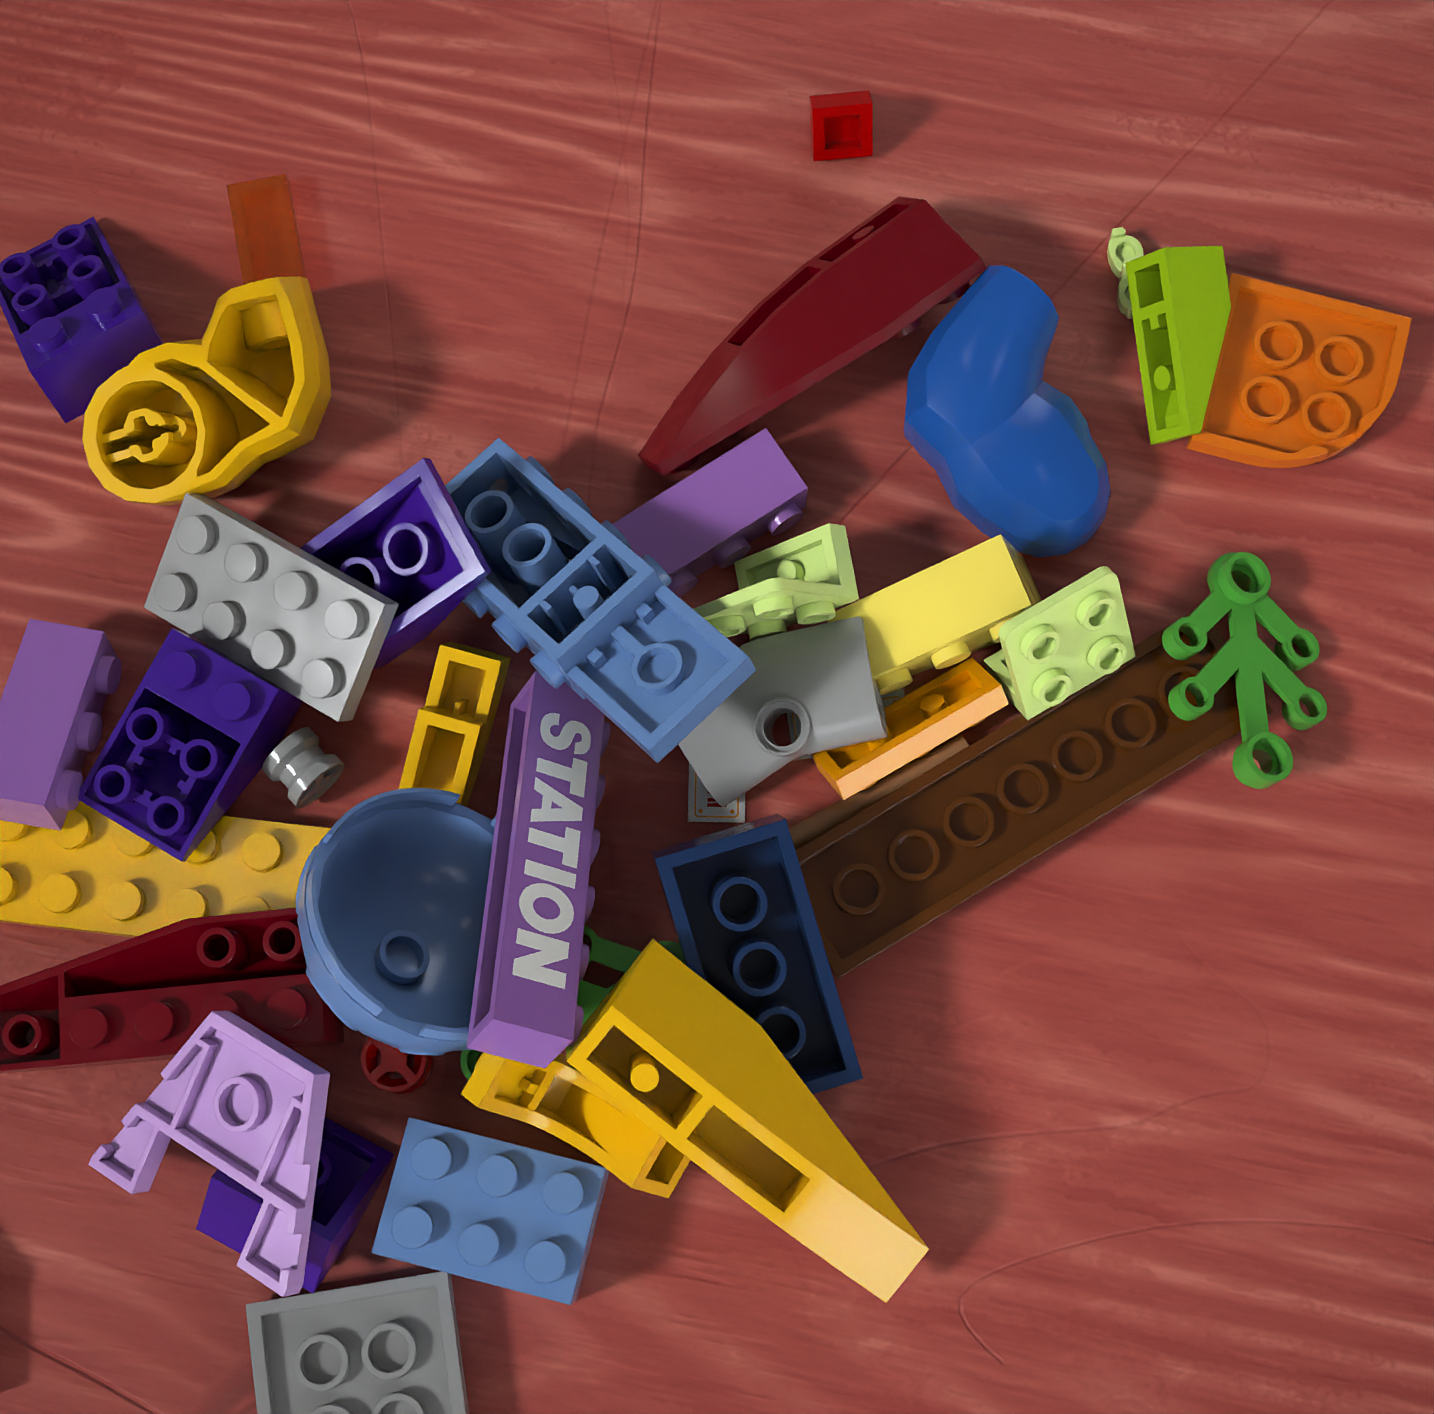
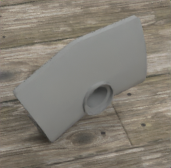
[678,616,888,807]

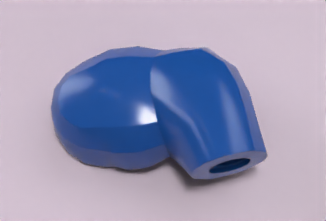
[904,265,1111,558]

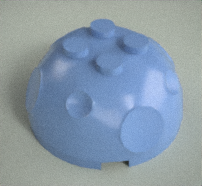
[296,788,496,1056]

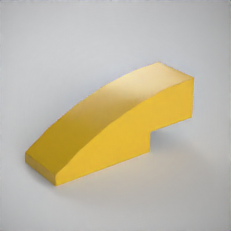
[399,641,511,807]

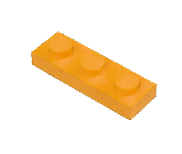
[811,657,1008,800]

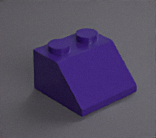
[196,1117,394,1293]

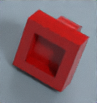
[809,90,873,162]

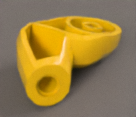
[82,276,332,506]

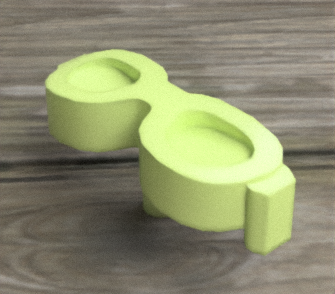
[1107,227,1144,319]

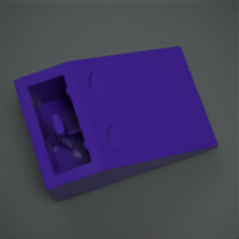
[0,217,164,424]
[78,628,303,862]

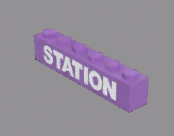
[466,671,610,1069]

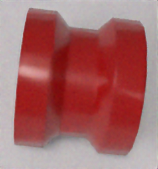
[360,1037,434,1095]

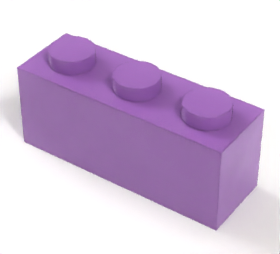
[613,428,808,598]
[0,619,122,831]

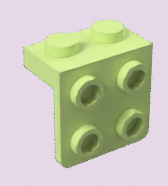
[693,523,859,641]
[984,566,1136,720]

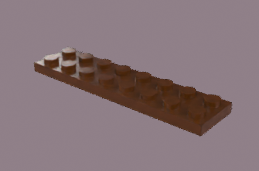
[796,610,1273,980]

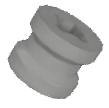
[262,727,345,808]

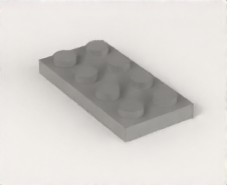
[144,493,399,722]

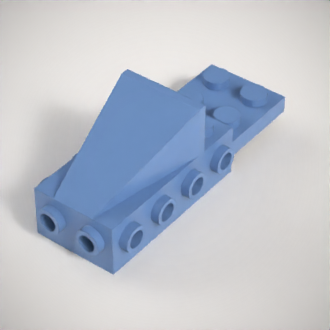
[445,438,756,763]

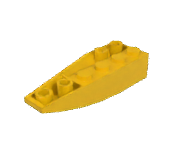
[566,938,929,1303]

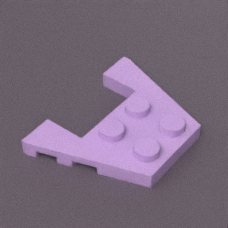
[88,1010,330,1297]

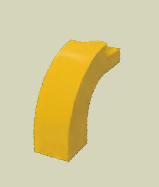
[461,1053,690,1199]

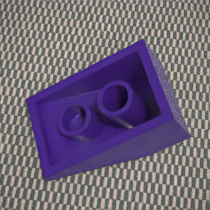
[300,458,491,668]

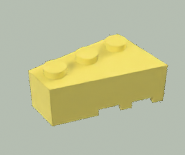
[827,534,1042,695]

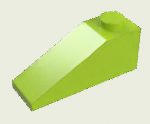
[1125,246,1231,445]

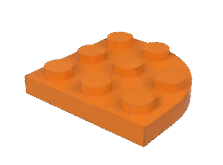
[1186,273,1412,468]

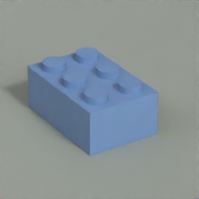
[371,1117,609,1305]

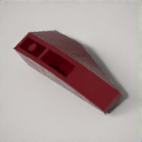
[638,196,987,475]
[0,908,344,1074]

